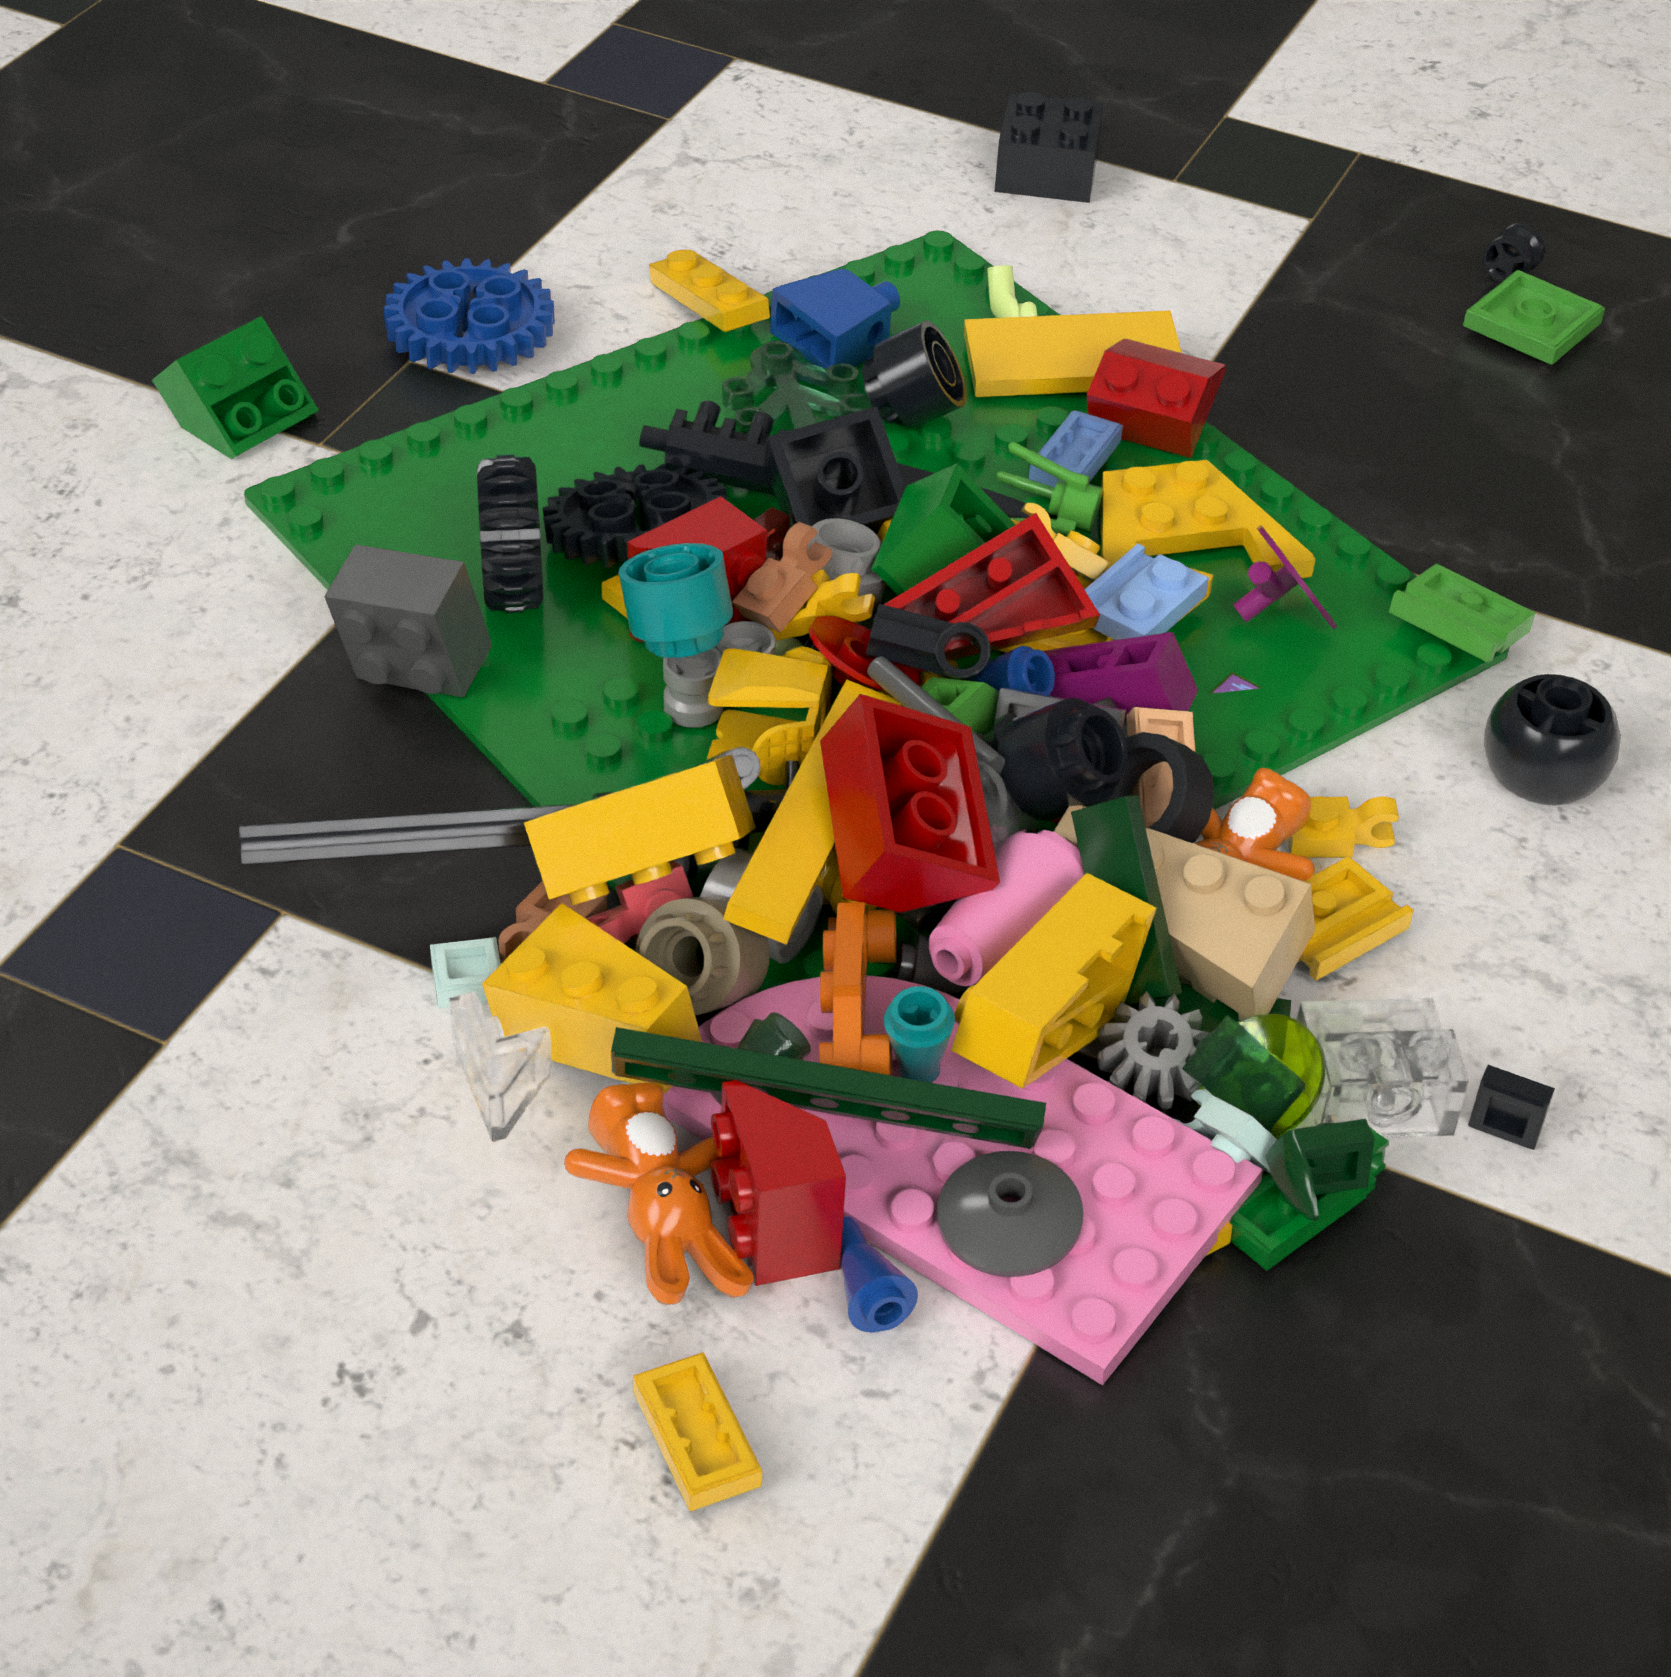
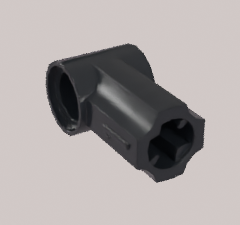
[865,604,991,682]

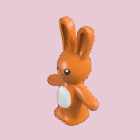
[1194,768,1315,881]
[564,1083,754,1305]

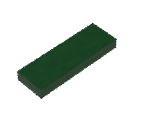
[1071,795,1182,1006]

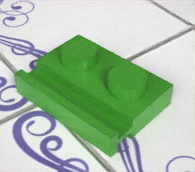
[1389,563,1536,663]

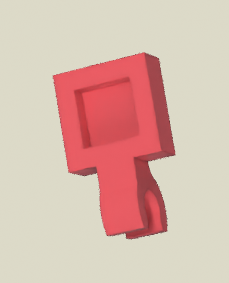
[586,861,694,944]

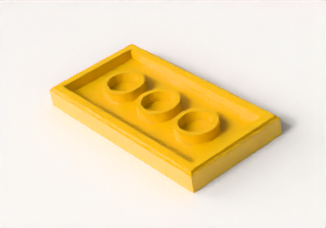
[964,310,1182,397]

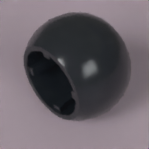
[1484,674,1621,805]

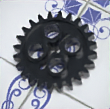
[543,464,728,568]

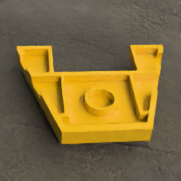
[1100,460,1316,578]

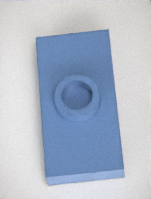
[1028,410,1123,487]

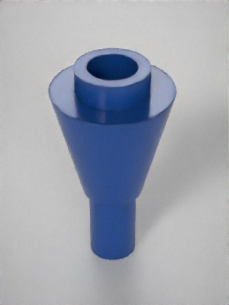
[841,1217,918,1333]

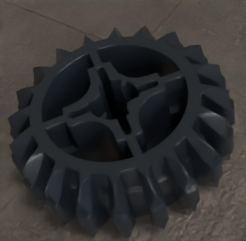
[477,455,543,613]

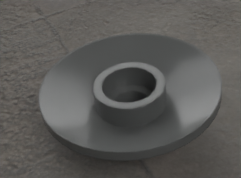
[937,1151,1083,1277]

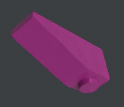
[1043,632,1198,734]

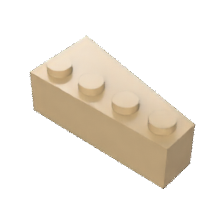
[1053,805,1315,1032]

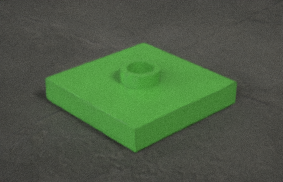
[1463,270,1605,365]

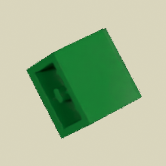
[152,316,319,459]
[871,463,1016,596]

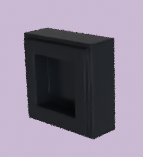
[1468,1065,1555,1150]

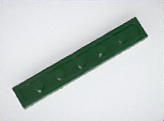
[611,1027,1046,1149]

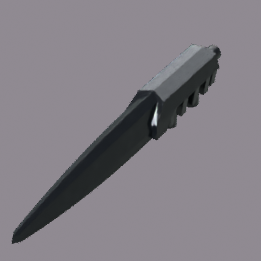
[639,400,1053,519]

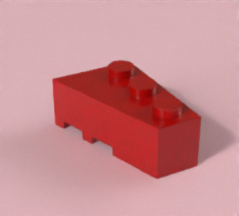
[884,513,1100,660]

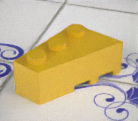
[524,754,756,905]
[951,872,1156,1089]
[482,903,702,1094]

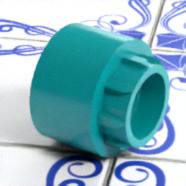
[619,543,733,658]

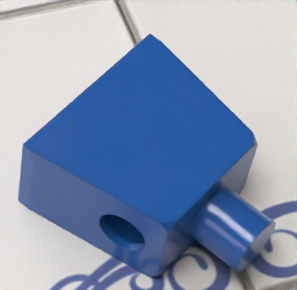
[770,269,900,380]

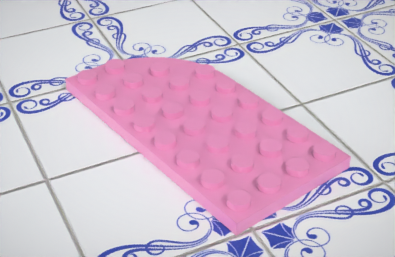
[663,976,1263,1385]

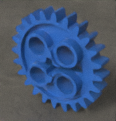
[383,258,555,374]

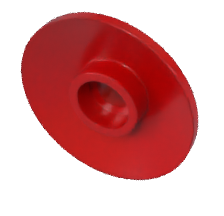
[809,616,920,693]

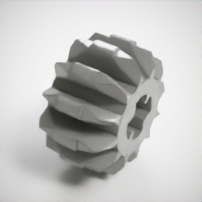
[1097,991,1214,1112]

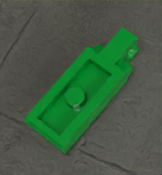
[1229,1126,1389,1271]

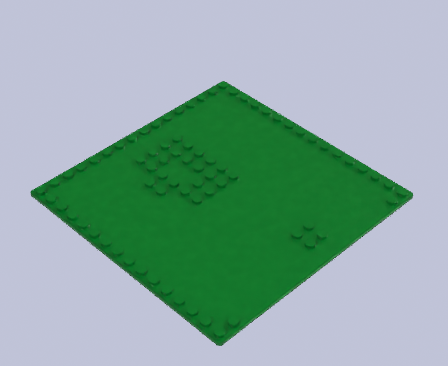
[244,230,1510,994]

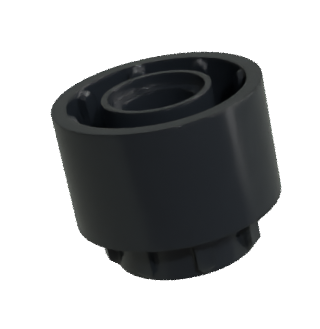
[862,320,967,429]
[998,698,1128,821]

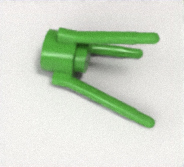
[996,442,1103,536]

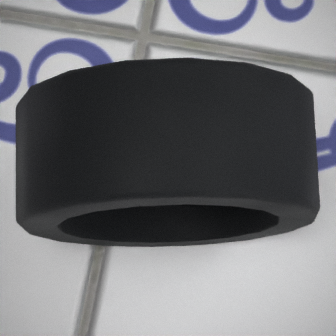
[1108,732,1214,843]

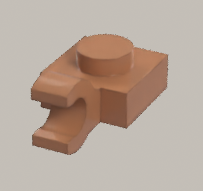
[732,522,833,633]

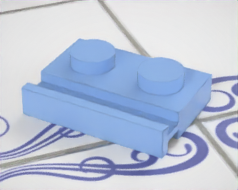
[1085,543,1209,640]

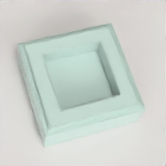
[430,937,501,1009]

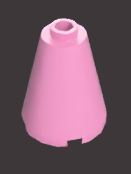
[929,829,1084,986]

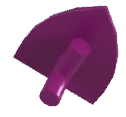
[1233,525,1338,630]

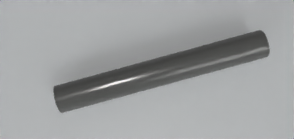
[867,656,1005,778]

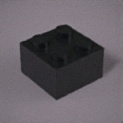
[994,92,1104,203]
[764,406,906,535]

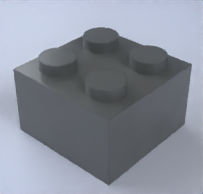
[324,544,492,698]

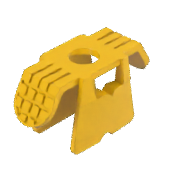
[707,646,833,785]

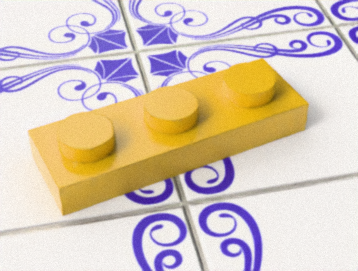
[649,249,770,332]

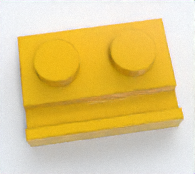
[1298,856,1414,981]

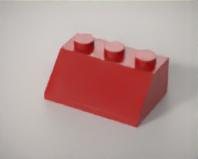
[820,694,1000,913]

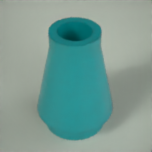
[884,986,955,1083]

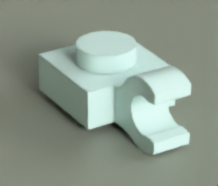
[1175,1090,1277,1175]

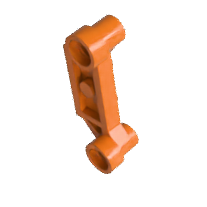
[819,902,897,1076]

